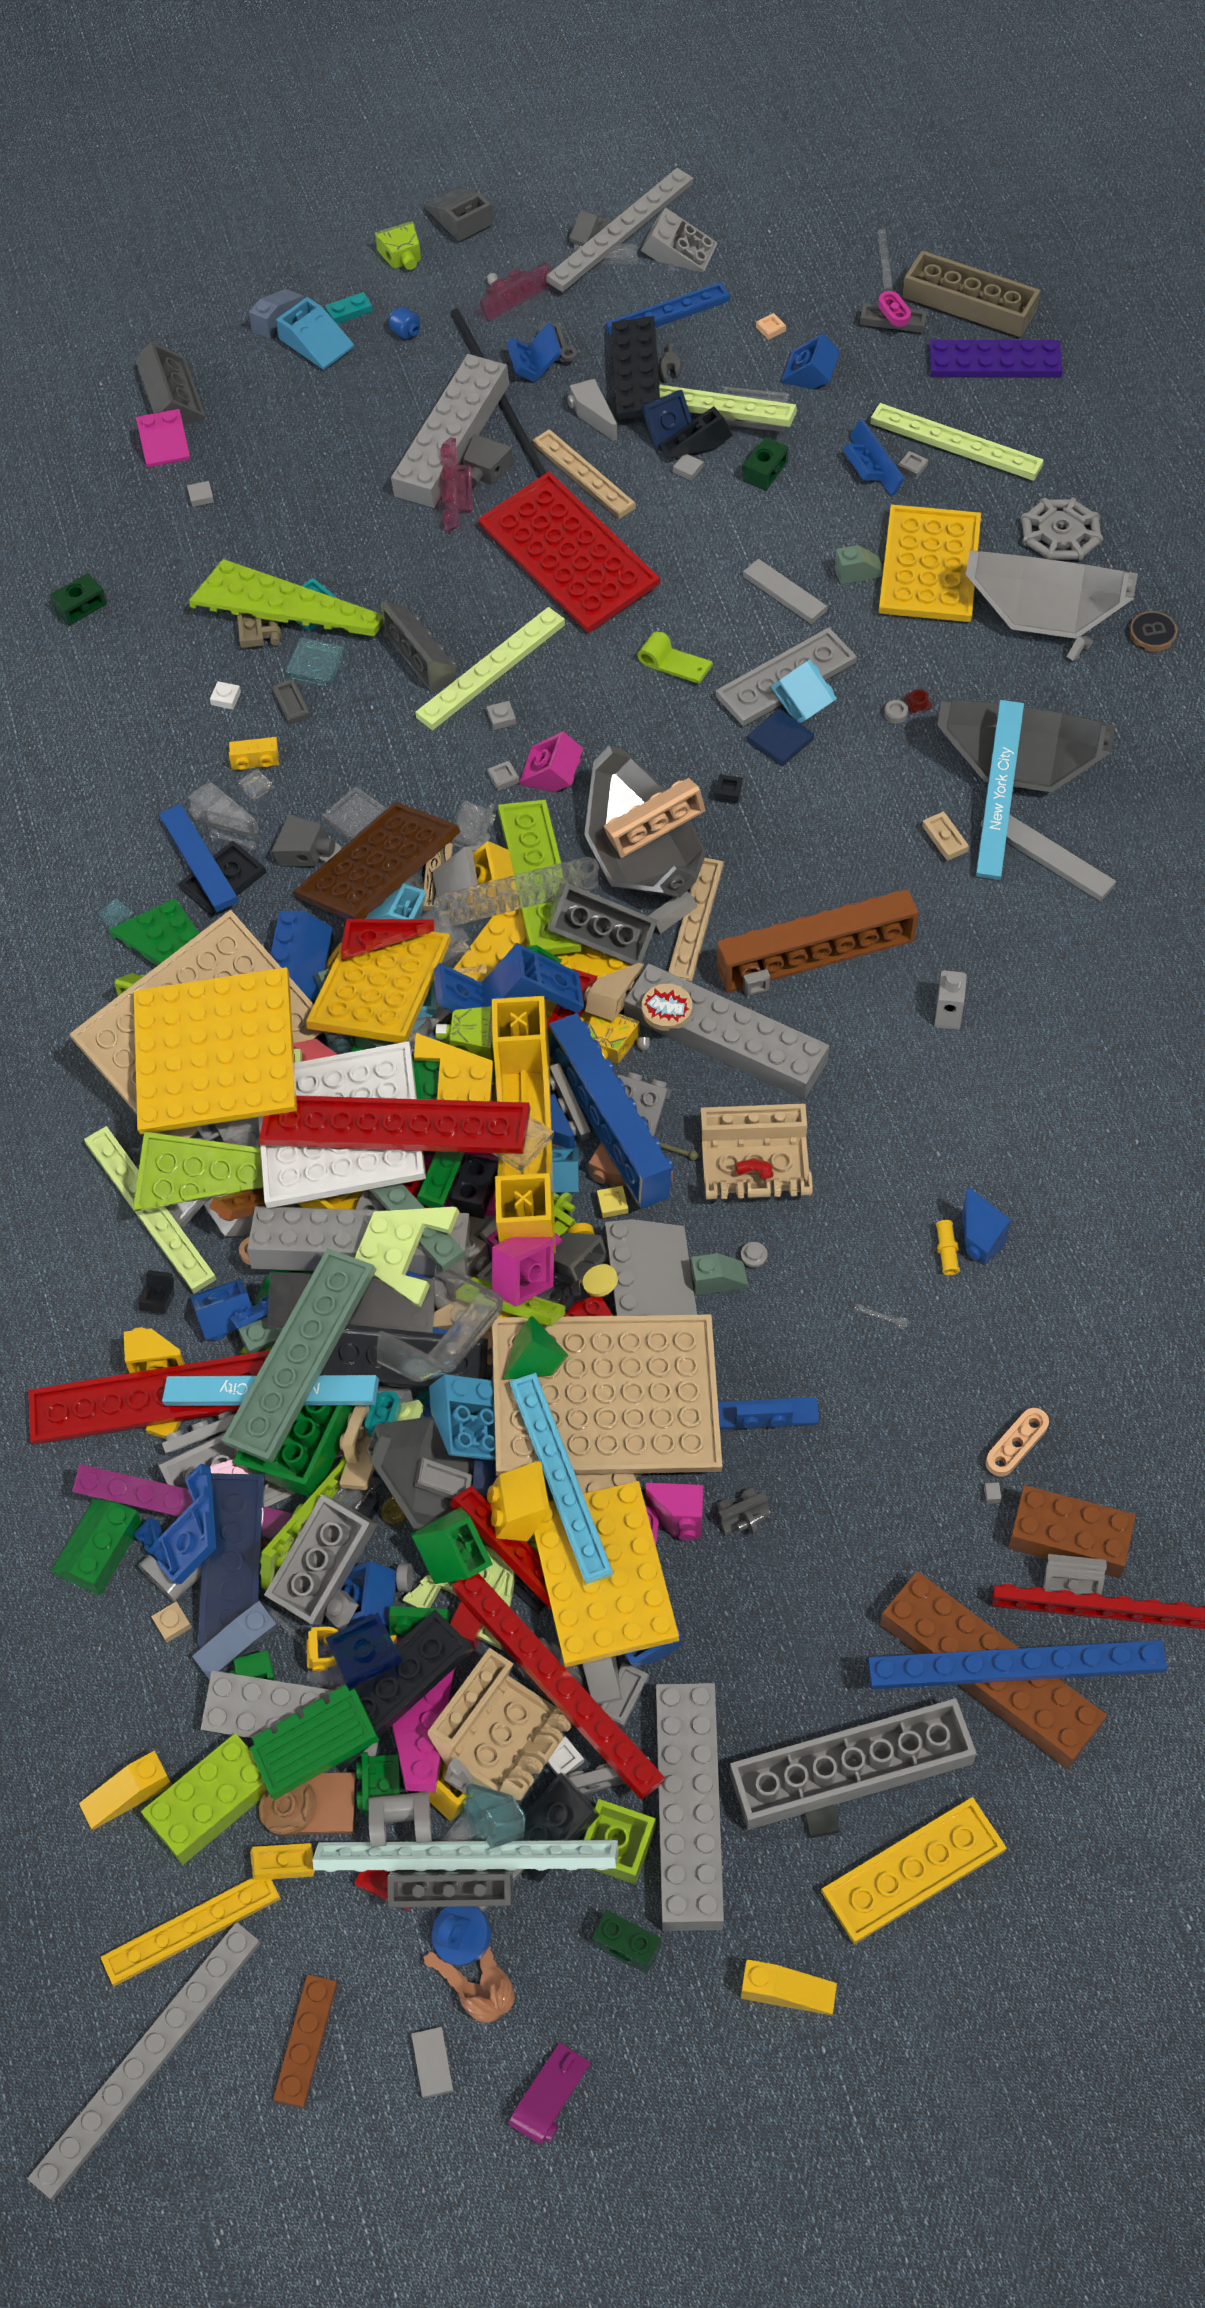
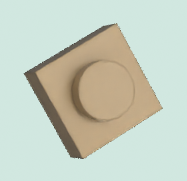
[151,1602,192,1643]

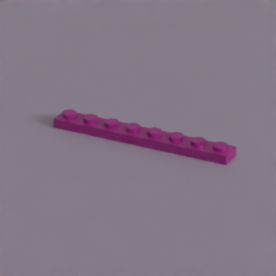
[72,1464,293,1538]

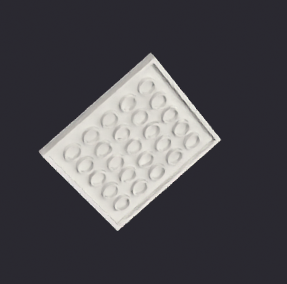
[258,1041,426,1208]

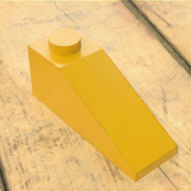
[79,1751,172,1830]
[741,1960,837,2015]

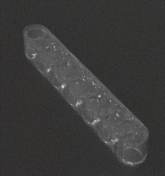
[434,857,599,928]

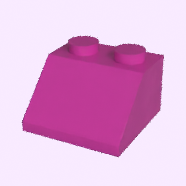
[136,409,190,467]
[519,732,583,792]
[492,1237,554,1306]
[646,1483,703,1541]

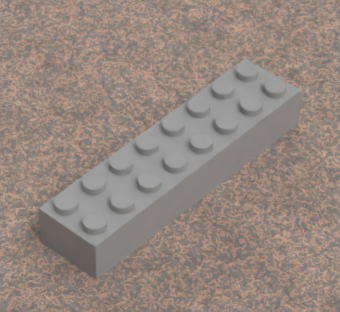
[391,354,510,508]
[624,963,830,1100]
[247,1206,471,1276]
[656,1683,724,1931]
[729,1698,977,1830]

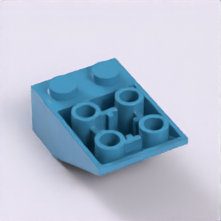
[276,297,354,370]
[429,1374,496,1461]

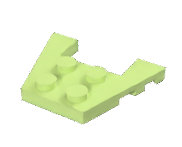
[355,1207,459,1308]
[403,1545,516,1650]

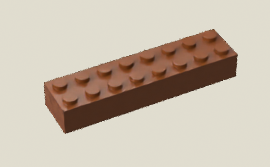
[717,889,919,993]
[880,1571,1107,1770]

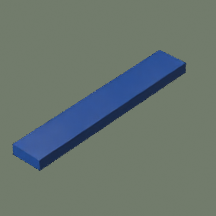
[606,282,730,336]
[159,804,239,912]

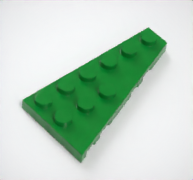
[108,898,200,966]

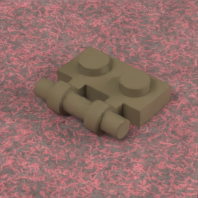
[237,613,282,648]

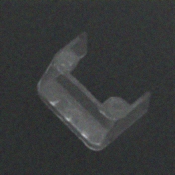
[377,1265,503,1382]

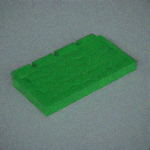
[250,1684,380,1800]

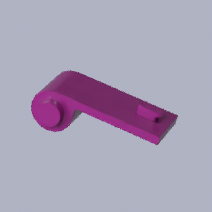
[509,2042,591,2146]

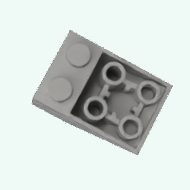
[641,207,717,272]

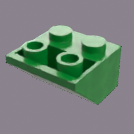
[410,1507,493,1584]

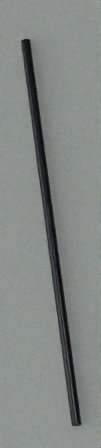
[451,308,547,478]

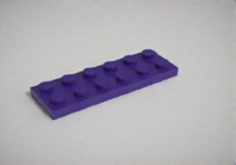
[929,340,1063,378]

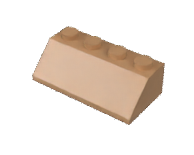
[604,778,706,858]

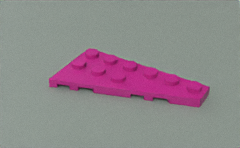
[373,1634,455,1793]

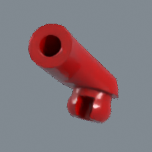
[735,1158,774,1180]

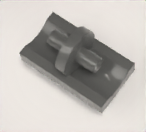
[717,1488,771,1535]

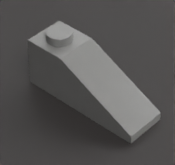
[567,379,617,441]

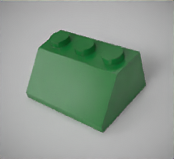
[50,1500,143,1596]

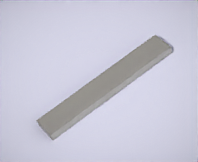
[981,814,1116,902]

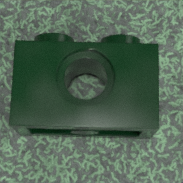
[741,437,789,491]
[50,573,107,626]
[592,1910,661,1974]

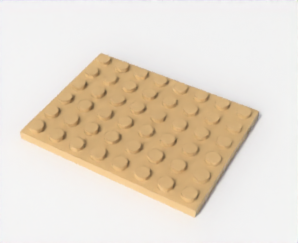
[70,910,325,1138]
[492,1315,722,1476]

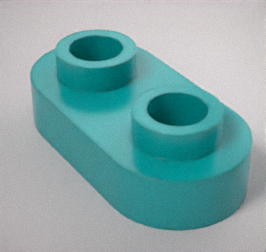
[365,1391,401,1438]

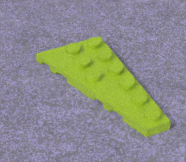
[260,1455,347,1590]

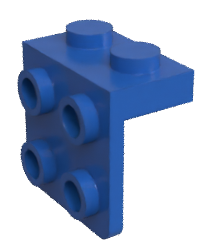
[506,323,561,382]

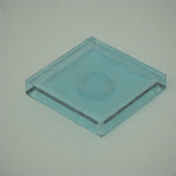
[285,637,345,687]

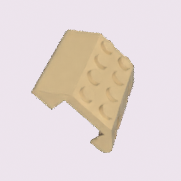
[701,1104,813,1199]
[427,1648,572,1800]

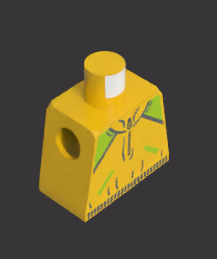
[589,1014,640,1064]

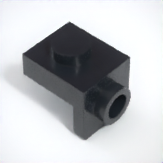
[139,1270,174,1314]

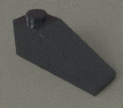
[659,406,733,458]

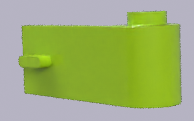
[637,632,713,684]

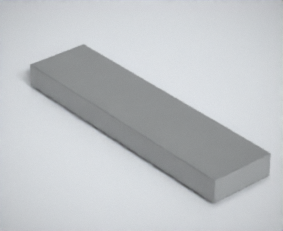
[743,559,827,624]

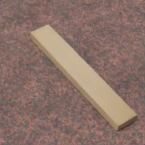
[533,429,636,519]
[668,858,724,983]

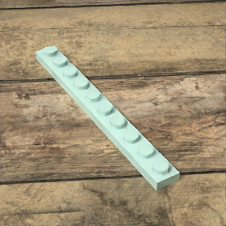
[313,1840,619,1872]

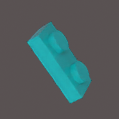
[325,292,373,324]

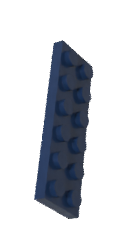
[198,1473,265,1648]

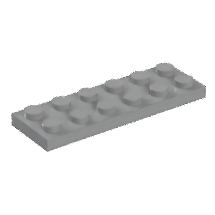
[715,627,857,726]
[201,1671,379,1756]

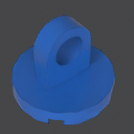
[432,1906,492,1966]

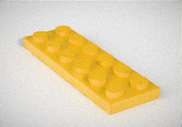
[821,1797,1007,1945]

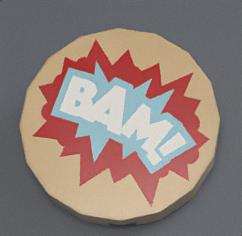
[642,984,692,1031]

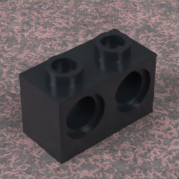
[449,1154,498,1219]

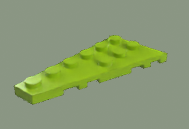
[133,1132,264,1212]

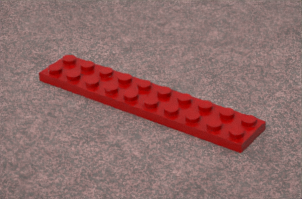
[259,1095,531,1154]
[28,1350,271,1445]

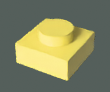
[597,1186,628,1218]

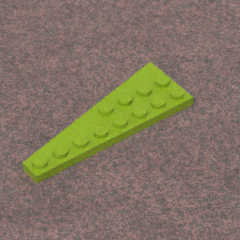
[189,559,383,636]

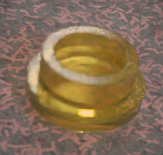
[381,1497,407,1525]

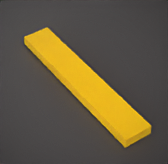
[101,1878,281,1987]

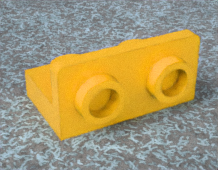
[229,737,279,770]

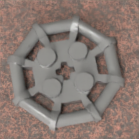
[1020,497,1103,562]

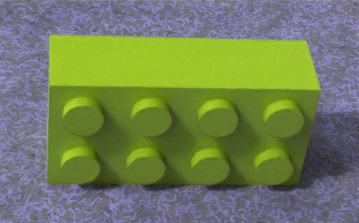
[141,1733,267,1865]

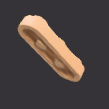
[986,1408,1049,1477]

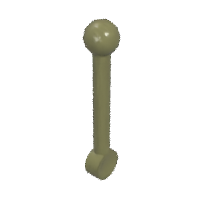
[660,1142,698,1161]

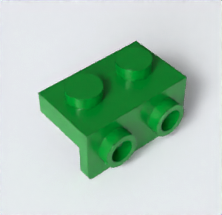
[389,1606,450,1637]
[356,1752,401,1819]

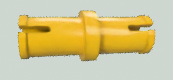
[936,1220,960,1276]

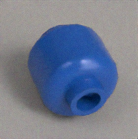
[389,306,421,340]

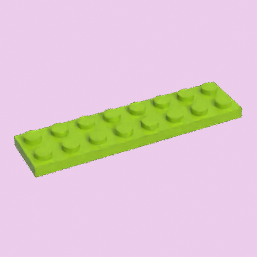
[498,799,581,955]

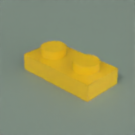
[250,1843,315,1880]

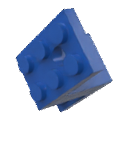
[434,943,584,1013]

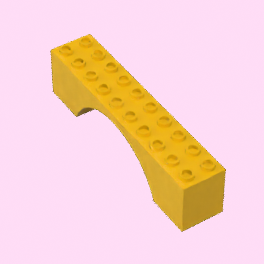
[492,996,556,1254]

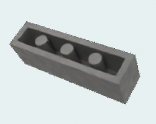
[388,1869,513,1908]

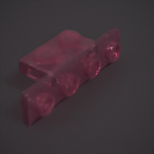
[480,263,551,320]
[440,437,473,532]

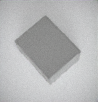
[984,1483,1001,1504]

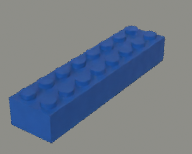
[549,1013,673,1209]

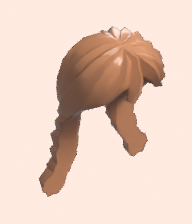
[424,1946,515,2023]

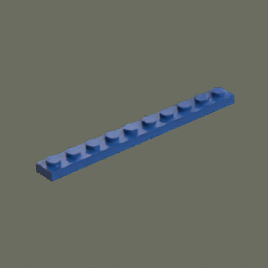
[868,1640,1167,1689]

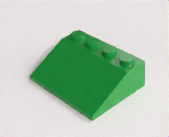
[233,1405,355,1497]

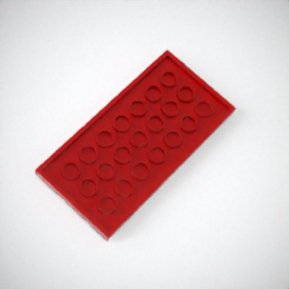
[478,471,661,633]

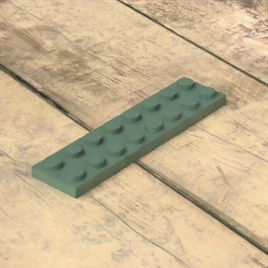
[221,1248,377,1463]

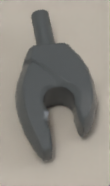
[659,343,682,382]

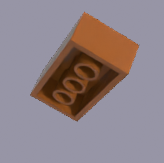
[1008,1485,1136,1579]

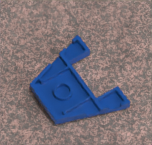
[134,1464,216,1584]

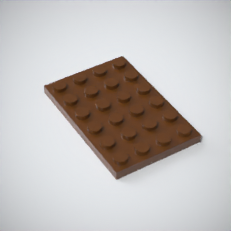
[294,802,460,919]

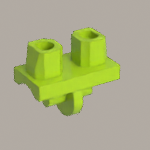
[554,1192,578,1237]

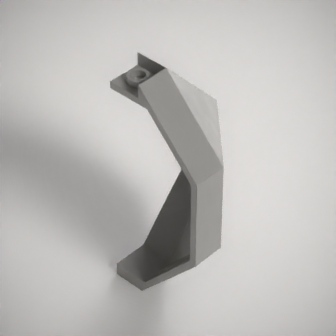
[966,550,1138,639]

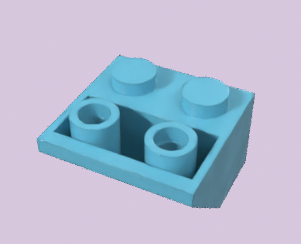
[771,659,837,723]
[365,883,427,919]

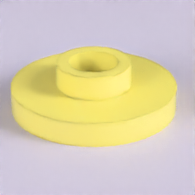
[582,1264,618,1297]

